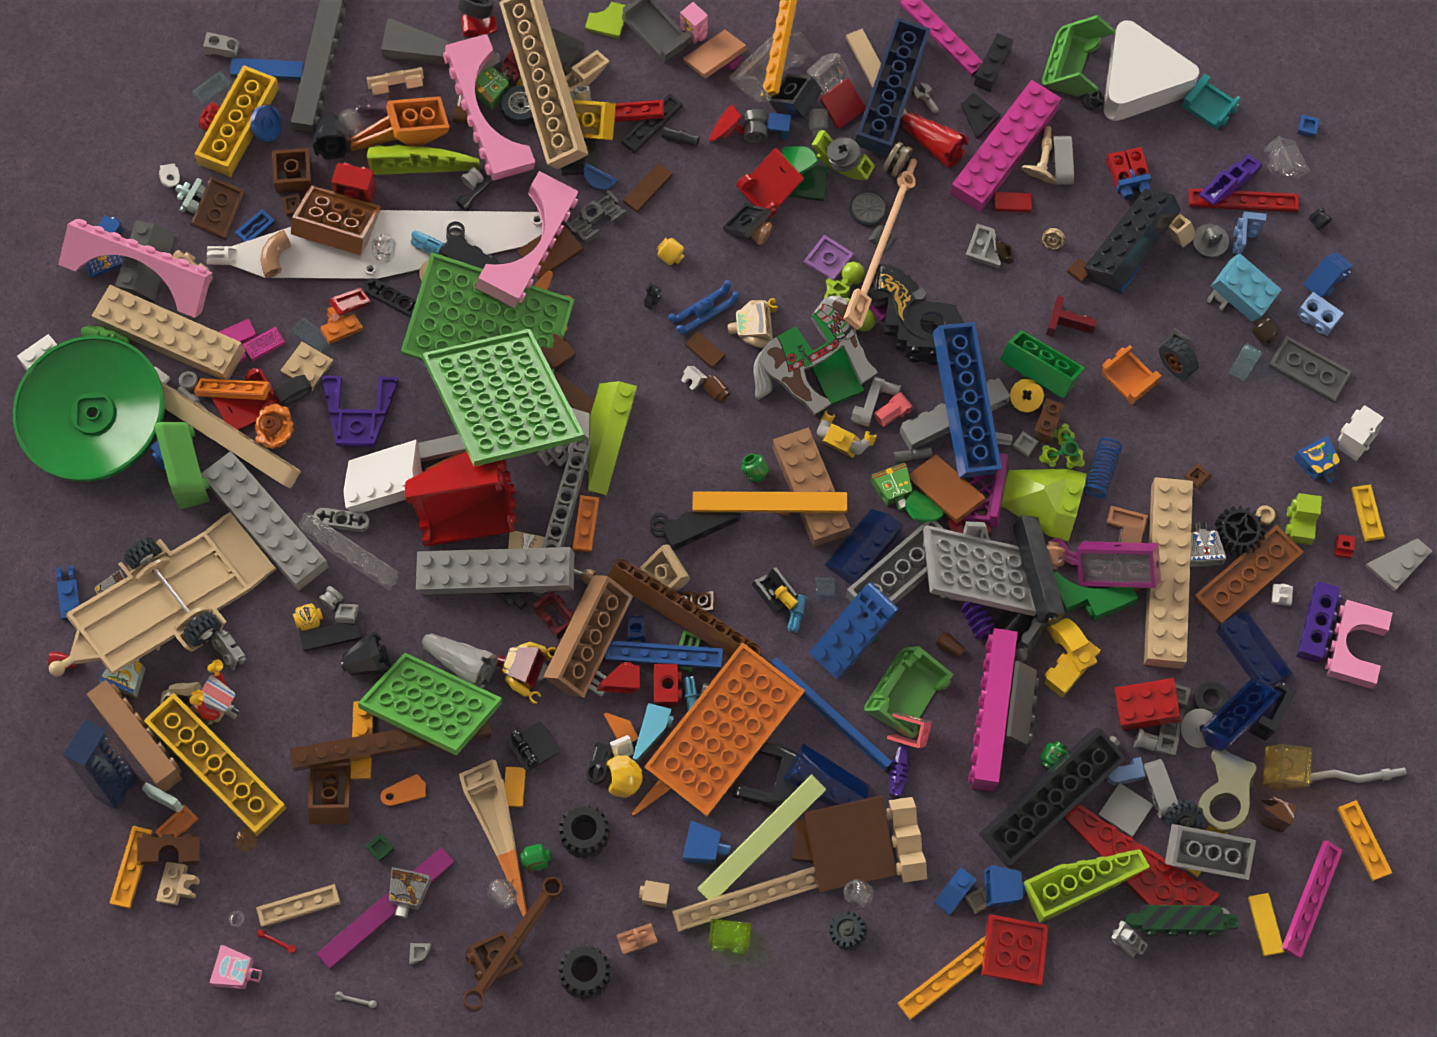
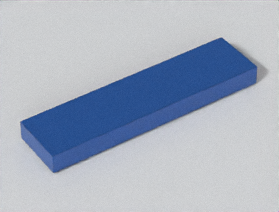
[230,58,304,80]

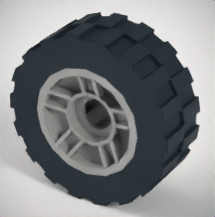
[501,85,535,126]

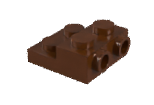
[465,930,523,983]

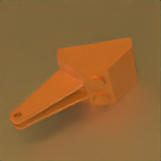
[350,96,450,151]

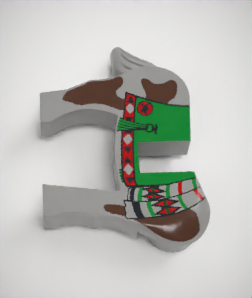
[753,296,878,416]

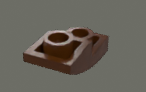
[679,591,717,613]

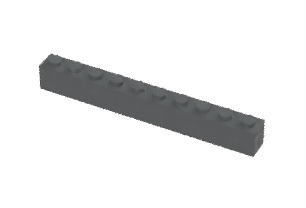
[291,0,349,133]

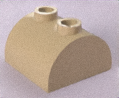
[640,545,690,592]

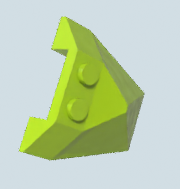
[1002,469,1087,542]

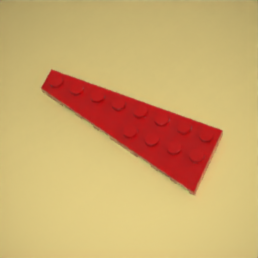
[1064,804,1220,935]

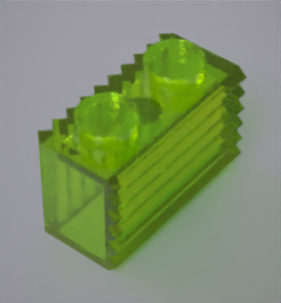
[708,919,752,954]

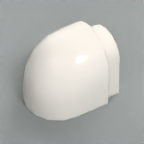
[159,163,180,188]

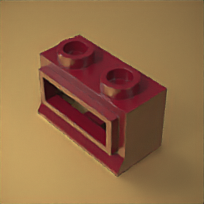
[533,591,574,639]

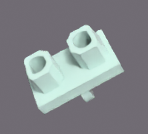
[175,178,206,214]

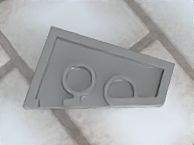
[1365,538,1432,591]

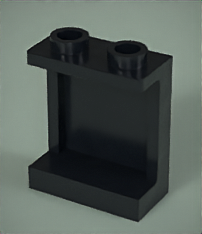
[1248,683,1296,741]

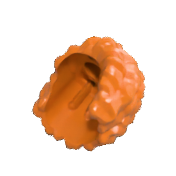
[255,404,294,449]

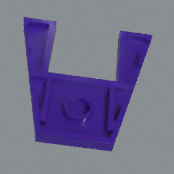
[322,376,398,447]

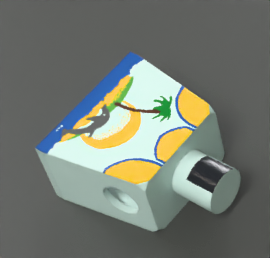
[99,659,145,698]

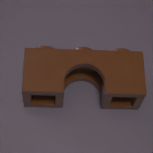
[137,834,200,865]

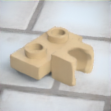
[156,862,200,906]

